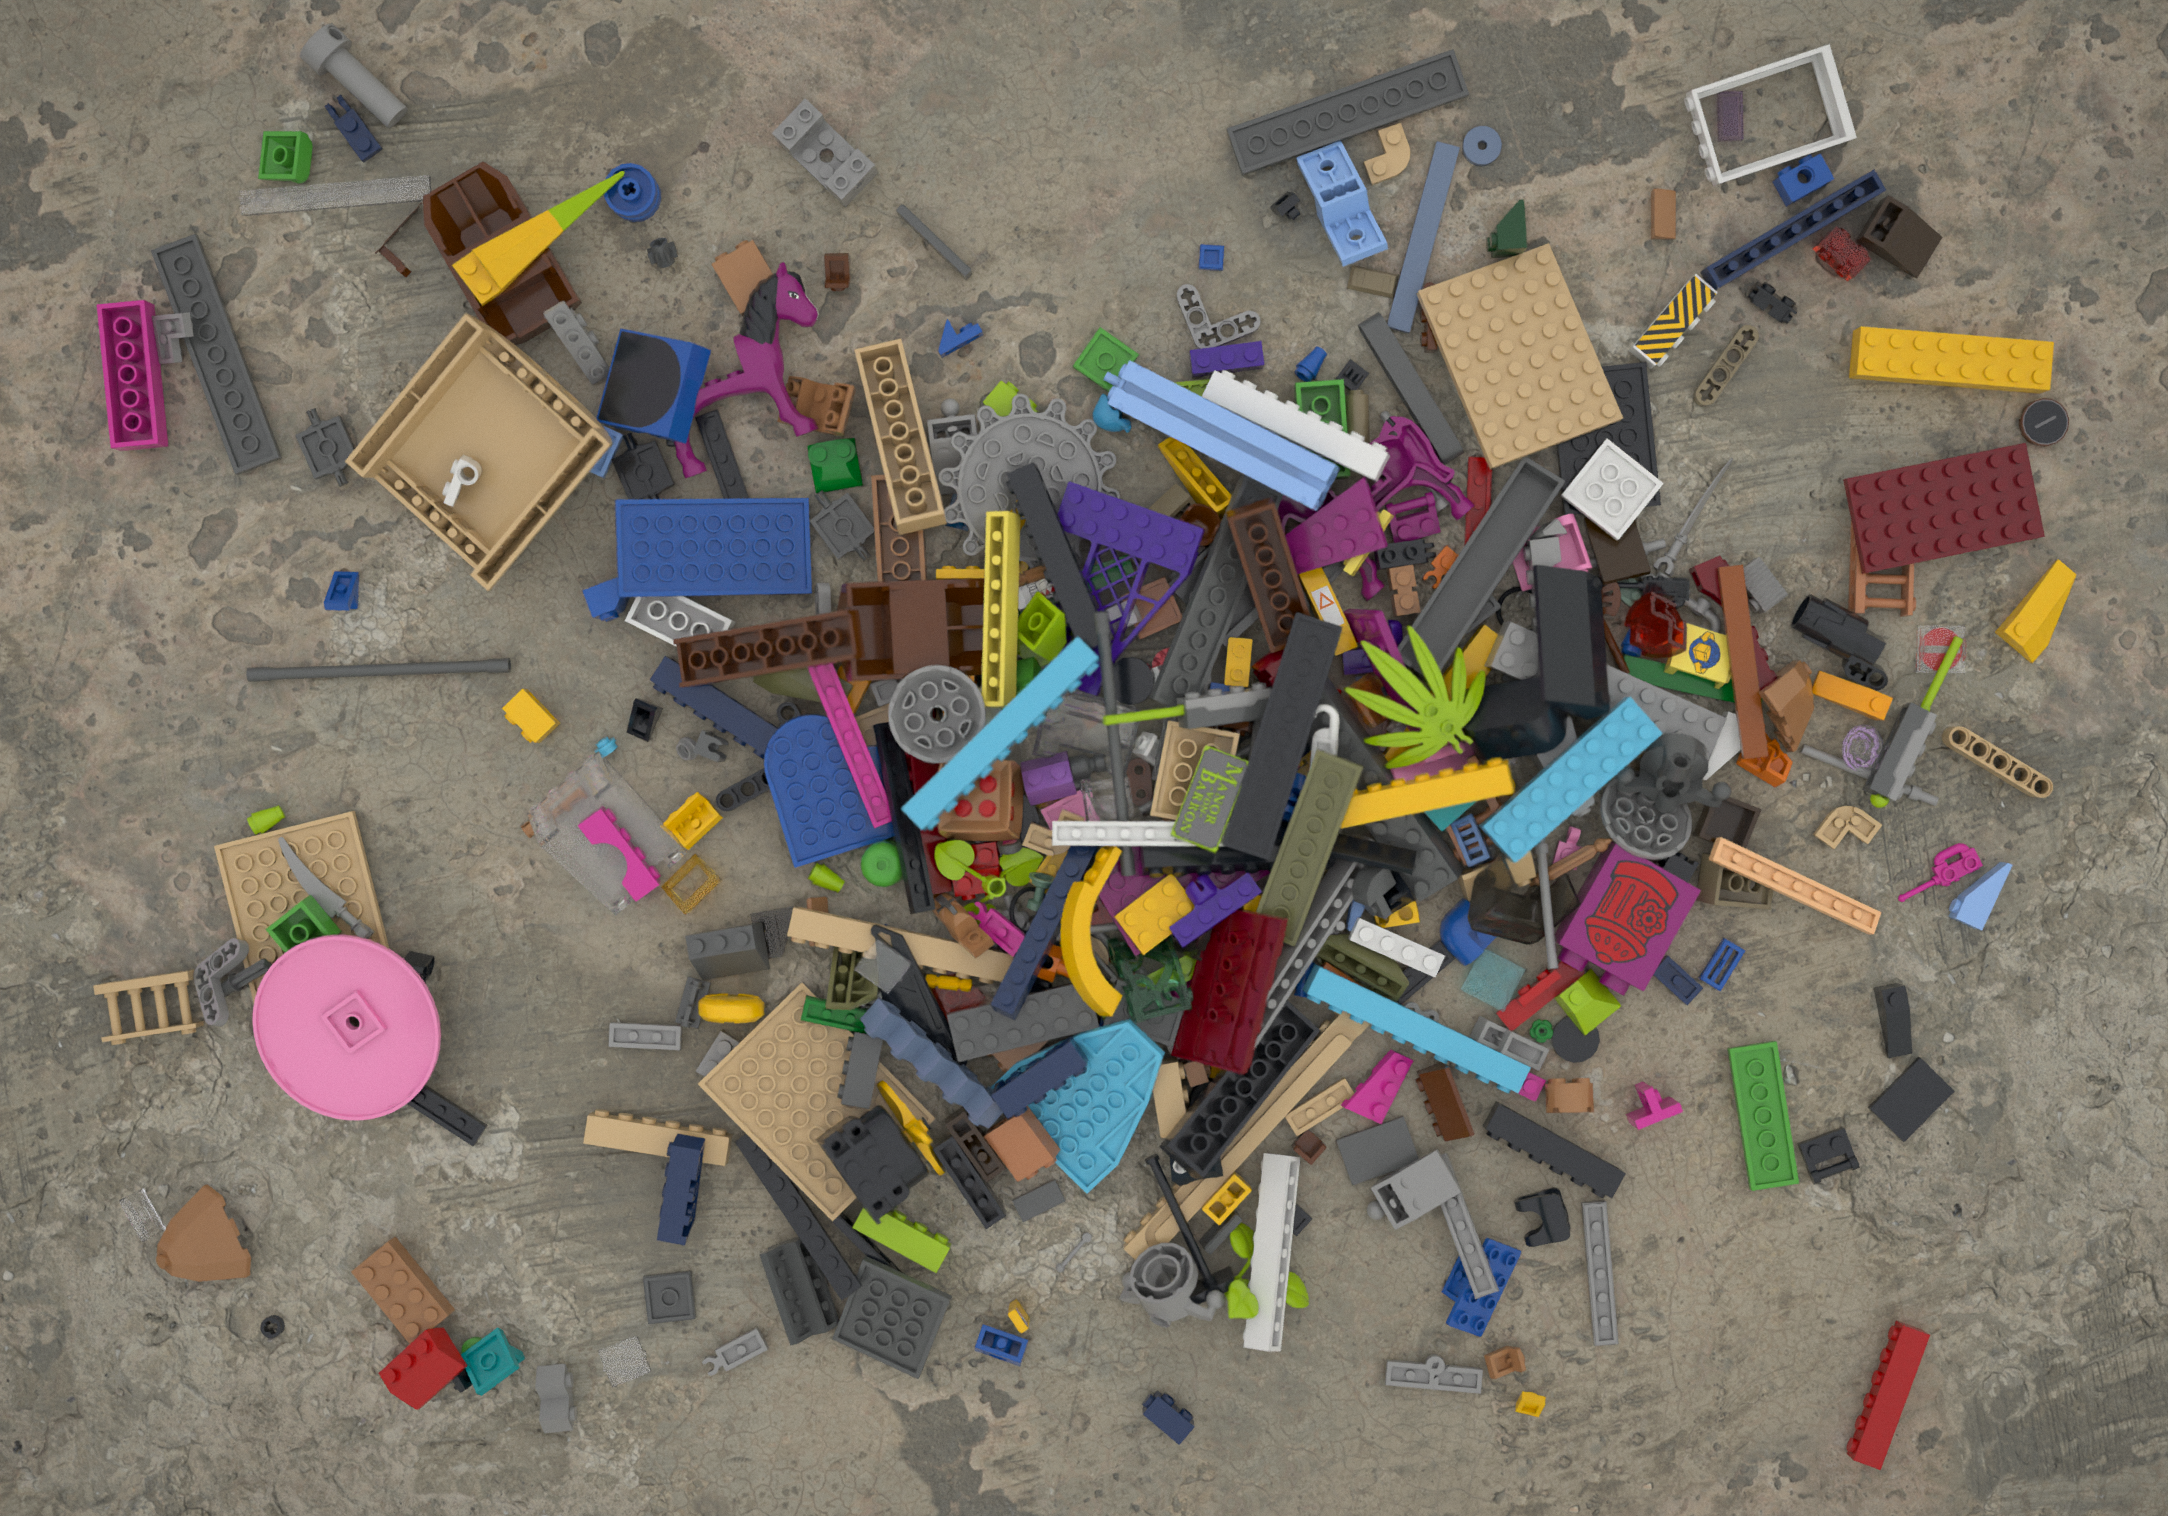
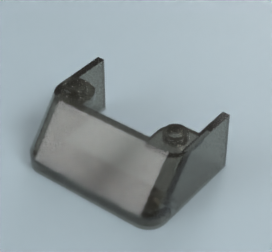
[1467,854,1581,945]

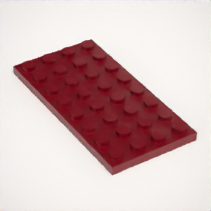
[1843,443,2045,574]

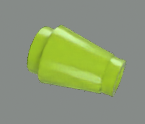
[247,805,286,835]
[808,863,845,893]

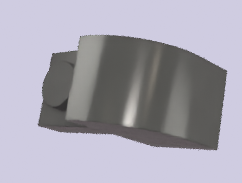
[1352,865,1396,919]

